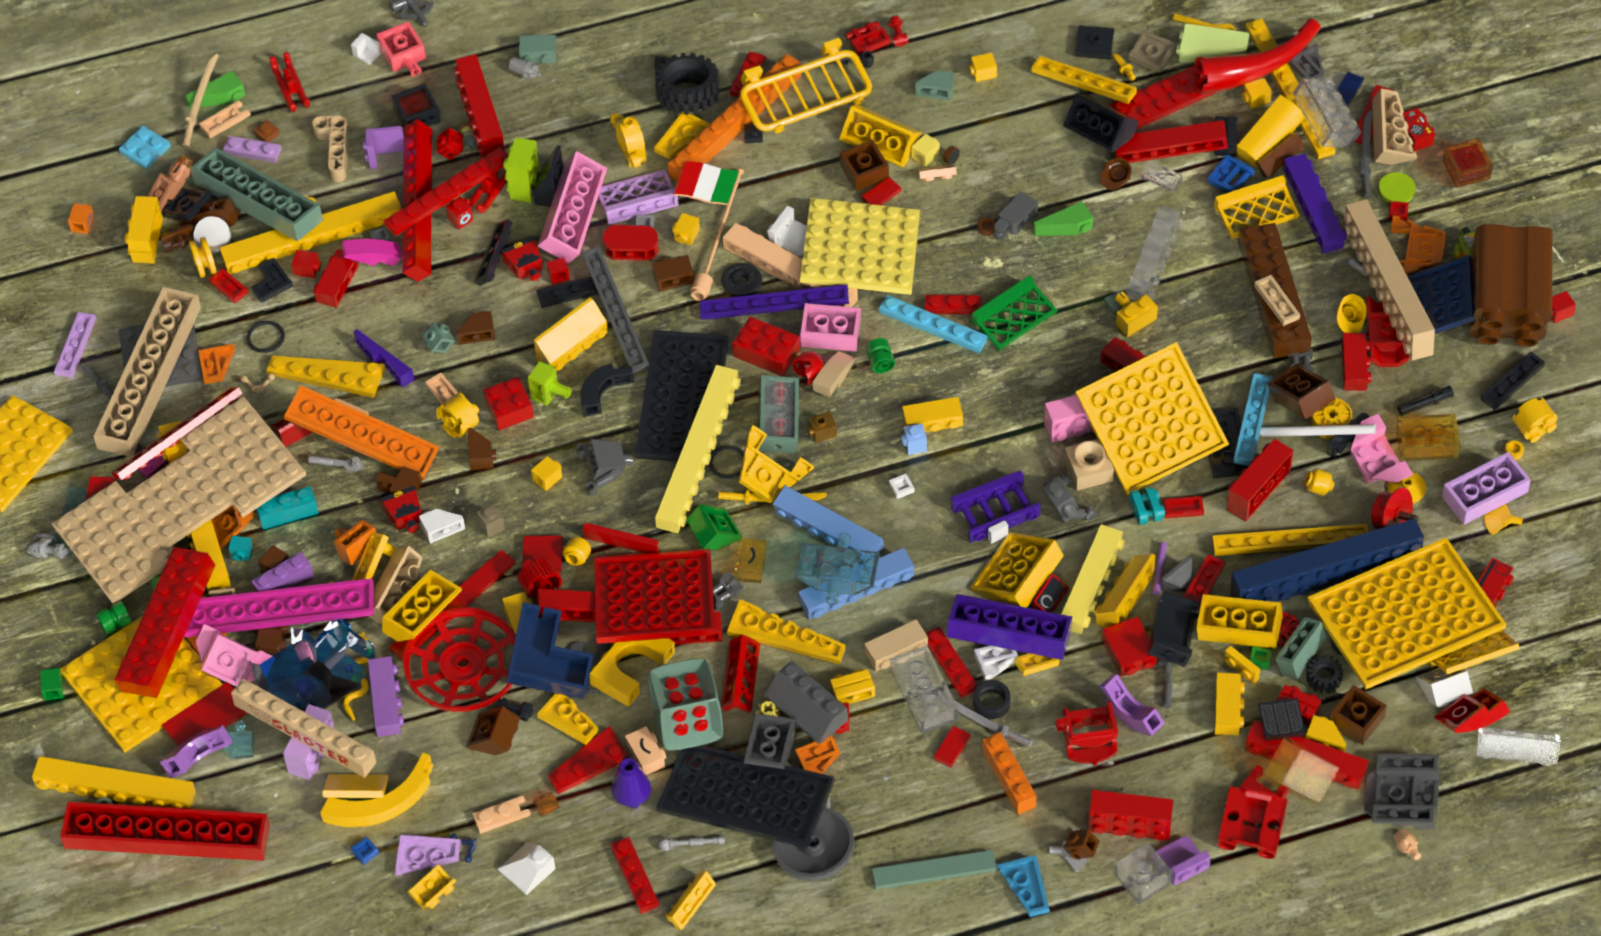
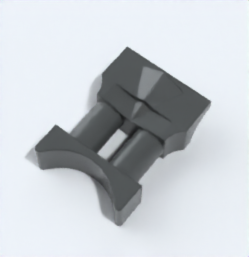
[1288,349,1313,372]
[713,572,744,610]

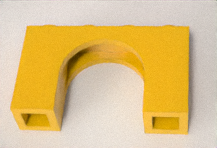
[590,639,675,707]

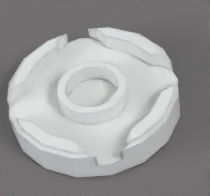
[194,216,231,254]

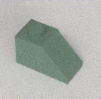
[915,70,955,101]

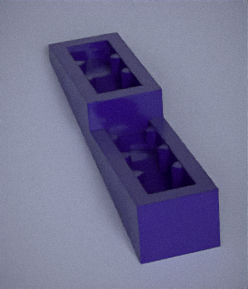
[353,329,414,387]

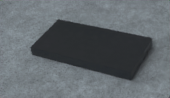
[1208,408,1249,479]

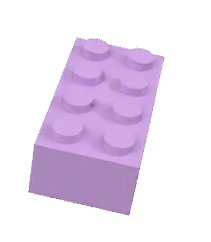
[1442,452,1531,525]

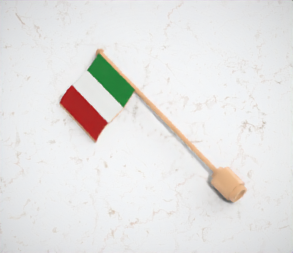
[673,161,744,301]

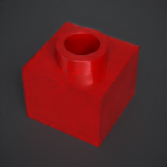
[547,258,570,284]

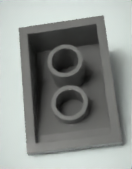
[744,714,796,769]

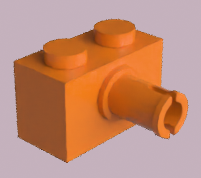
[334,519,377,566]

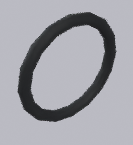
[246,321,285,353]
[709,445,744,479]

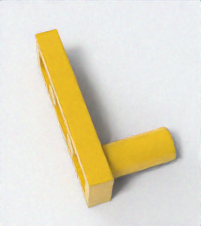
[352,532,398,581]

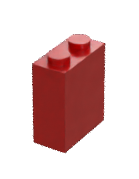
[1101,616,1157,677]

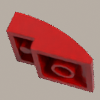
[1434,688,1510,733]

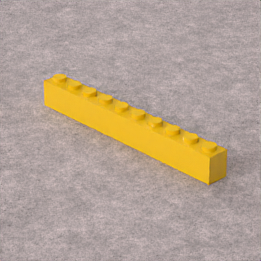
[219,191,402,274]
[156,421,231,592]

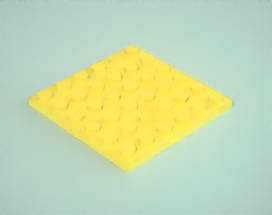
[800,198,920,295]

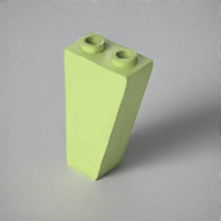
[1176,23,1249,63]

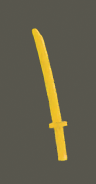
[718,490,827,505]

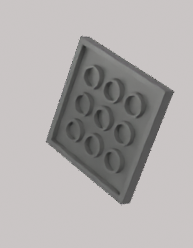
[118,324,203,387]

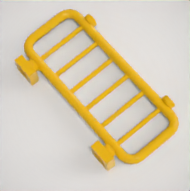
[740,38,872,134]

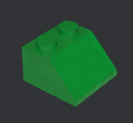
[686,504,743,551]

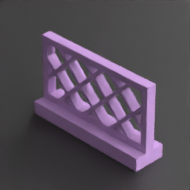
[598,169,679,225]

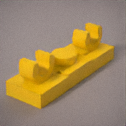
[665,870,716,930]

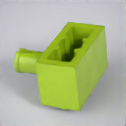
[528,361,572,406]

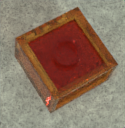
[1442,138,1493,188]

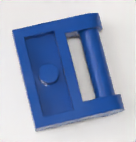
[1207,154,1255,193]

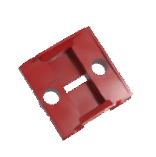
[1218,786,1288,859]

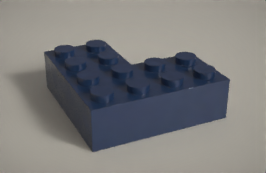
[506,602,594,699]

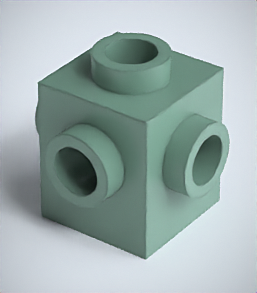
[422,322,455,354]

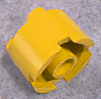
[436,392,479,438]
[1512,397,1557,443]

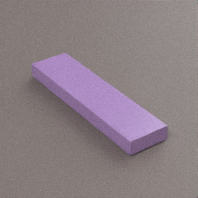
[54,312,96,378]

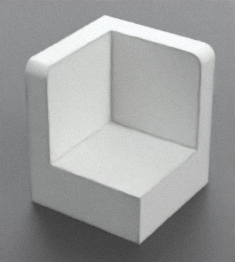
[351,33,381,65]

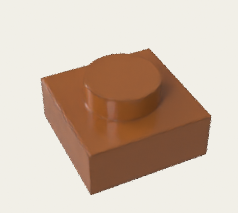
[254,120,280,142]

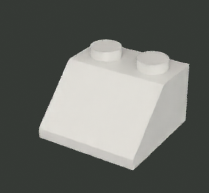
[1416,665,1473,707]

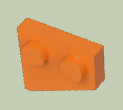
[198,343,235,384]

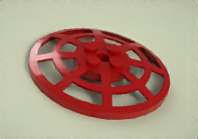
[403,607,516,712]

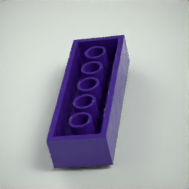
[947,594,1072,660]

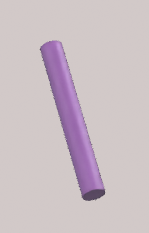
[1152,542,1167,595]

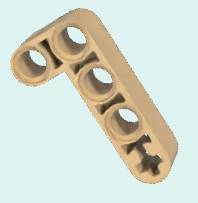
[312,115,349,182]

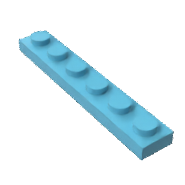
[879,295,988,353]
[1234,373,1273,466]

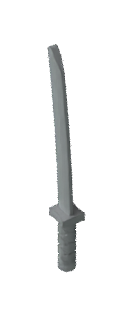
[938,691,1033,747]

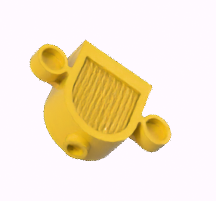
[609,112,646,168]

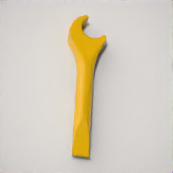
[1173,14,1236,31]

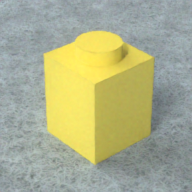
[911,134,940,167]

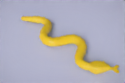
[343,632,374,721]

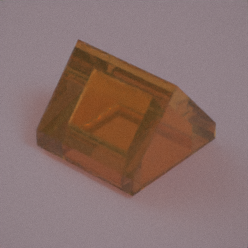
[532,791,560,817]

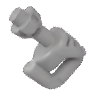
[26,533,69,559]

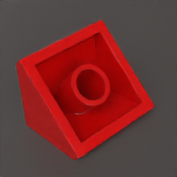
[269,419,313,447]

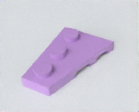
[395,835,461,876]

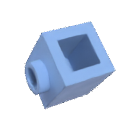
[901,423,927,455]

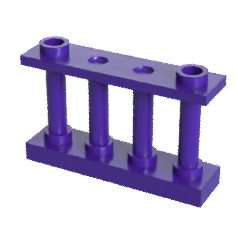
[951,470,1041,543]

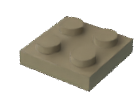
[1128,31,1177,73]

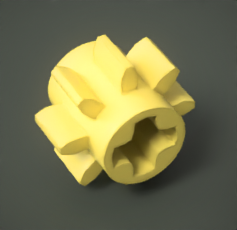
[756,700,781,717]

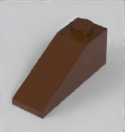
[178,197,240,227]

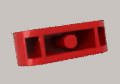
[603,224,659,261]

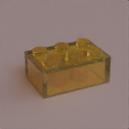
[1396,414,1461,462]

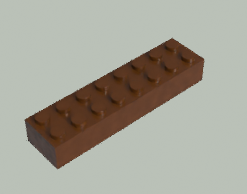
[1238,223,1312,359]

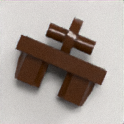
[160,223,195,253]

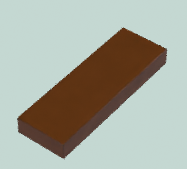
[1255,132,1305,178]

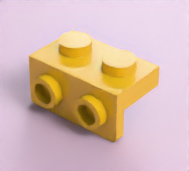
[407,864,457,910]

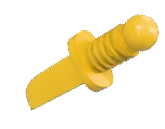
[1112,54,1136,81]

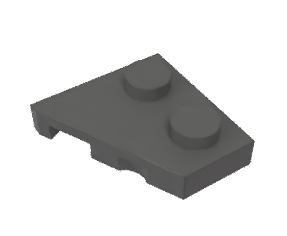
[1288,43,1325,86]

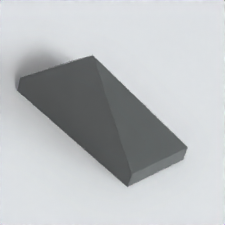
[1161,556,1192,592]

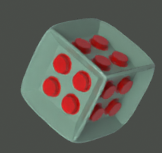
[648,659,723,750]

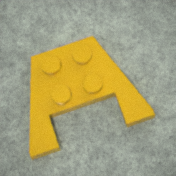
[739,425,815,503]

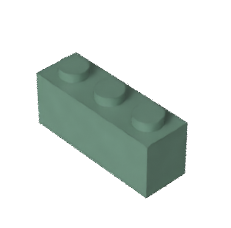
[1275,617,1327,679]

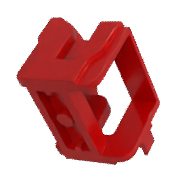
[1056,701,1118,766]

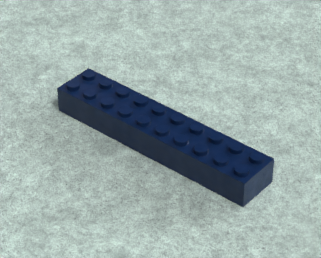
[1230,518,1424,602]

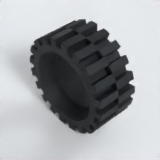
[655,53,719,115]

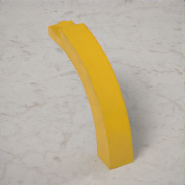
[320,753,433,827]

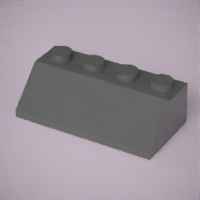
[765,660,848,745]

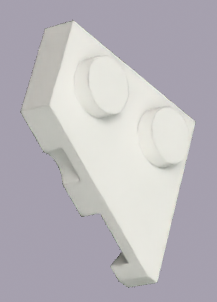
[974,646,1018,681]

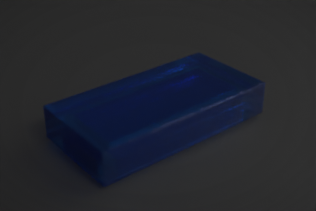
[1332,72,1364,107]

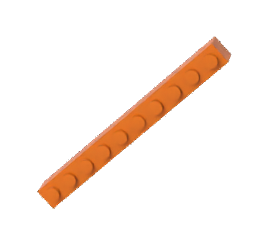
[668,54,801,183]

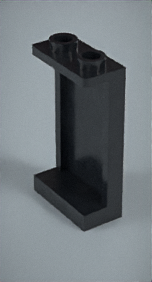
[1148,591,1200,667]

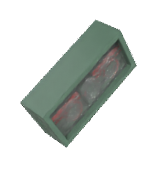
[758,375,799,454]

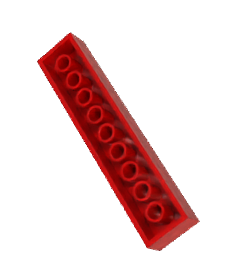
[60,802,270,861]

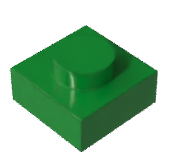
[1250,646,1272,670]

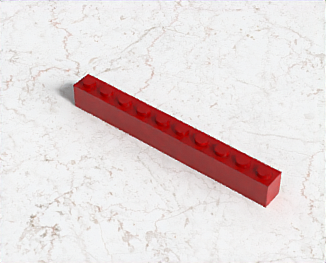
[402,119,432,282]

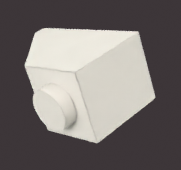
[419,509,465,544]

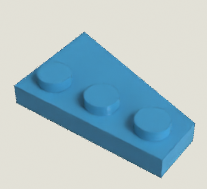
[997,855,1050,917]

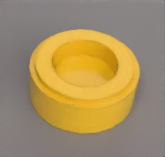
[1504,440,1524,460]

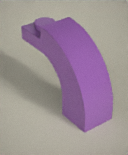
[1100,673,1165,736]
[160,725,233,778]

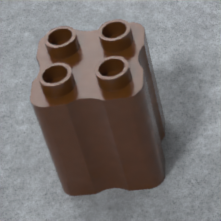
[1469,224,1553,347]

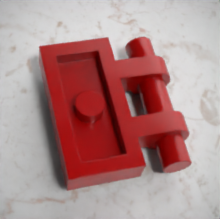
[845,21,891,55]

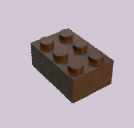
[1267,363,1335,419]

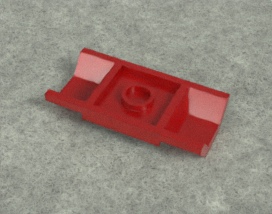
[1366,297,1409,367]

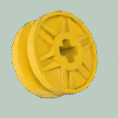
[189,236,217,278]
[1311,397,1352,440]

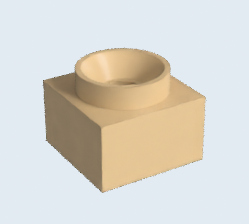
[1064,439,1114,491]

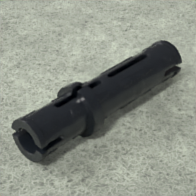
[1397,385,1454,416]

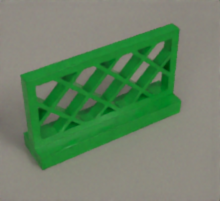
[970,275,1057,351]

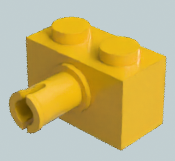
[1115,292,1158,337]

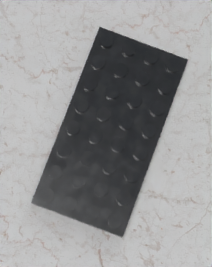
[635,330,729,464]
[656,745,835,848]

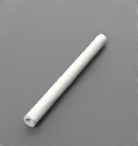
[1260,424,1376,437]

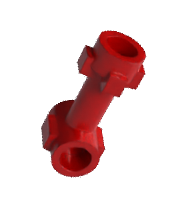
[889,16,909,47]

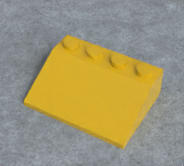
[970,532,1064,608]

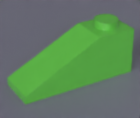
[185,71,245,109]
[1033,202,1093,236]

